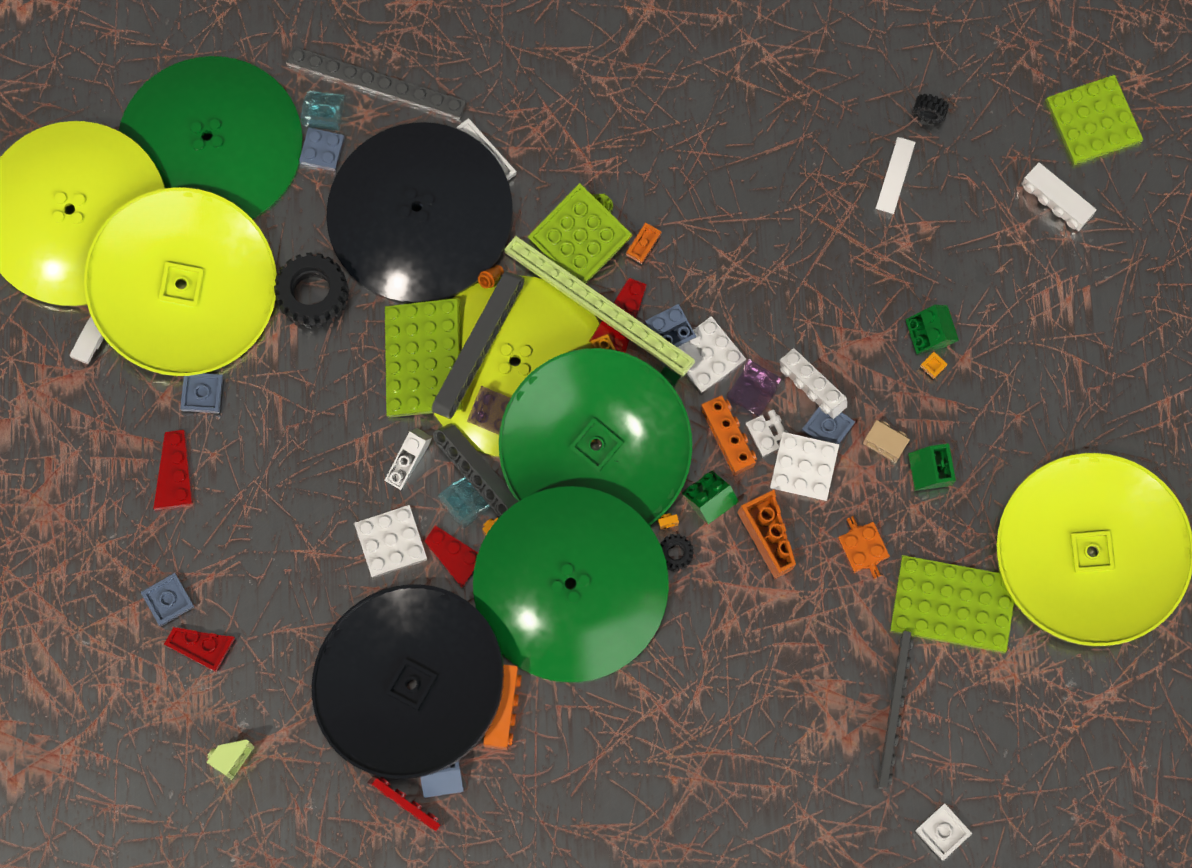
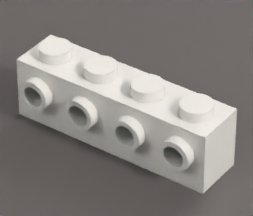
[1022,163,1097,231]
[780,348,847,419]

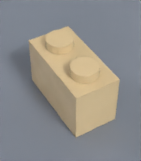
[863,420,910,463]

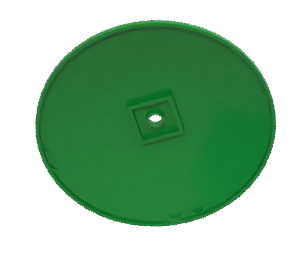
[118,56,303,220]
[499,348,692,526]
[473,486,669,682]

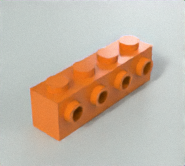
[701,395,757,476]

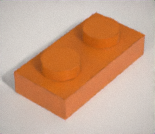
[626,222,661,264]

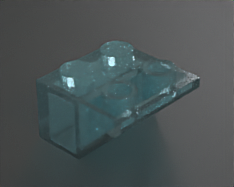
[301,91,345,131]
[438,478,490,529]

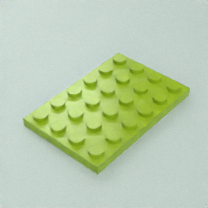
[385,298,462,418]
[890,555,1014,653]

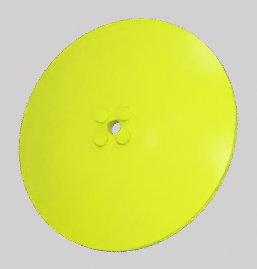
[0,121,165,306]
[84,188,277,376]
[434,276,599,458]
[996,453,1192,646]

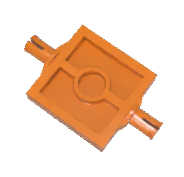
[838,516,890,579]

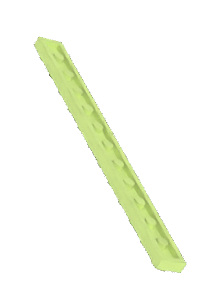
[504,236,695,376]

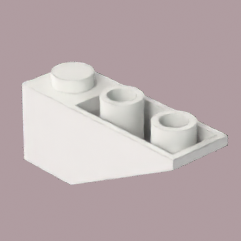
[384,428,433,490]

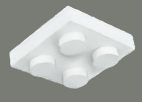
[915,803,972,861]

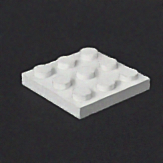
[677,316,747,395]
[770,432,839,501]
[354,505,427,578]

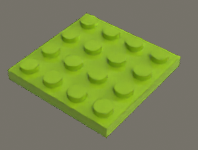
[1045,75,1143,165]
[528,183,633,284]

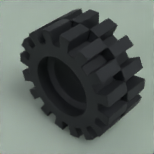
[913,94,949,123]
[660,534,694,571]

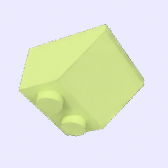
[206,740,254,780]

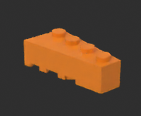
[737,490,796,579]
[483,664,522,750]

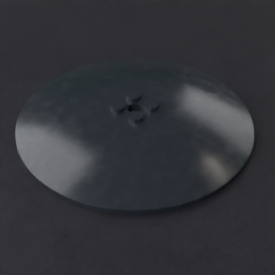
[327,122,513,303]
[311,584,504,779]

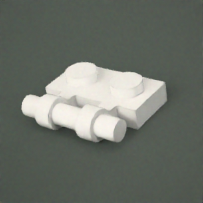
[745,409,788,458]

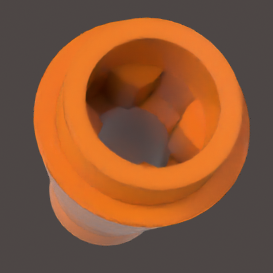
[478,265,504,288]

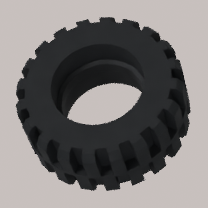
[274,253,349,329]

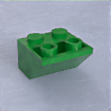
[905,305,959,354]
[908,443,956,491]
[682,471,739,524]

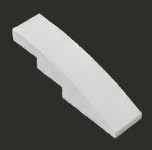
[876,137,915,214]
[70,317,103,365]

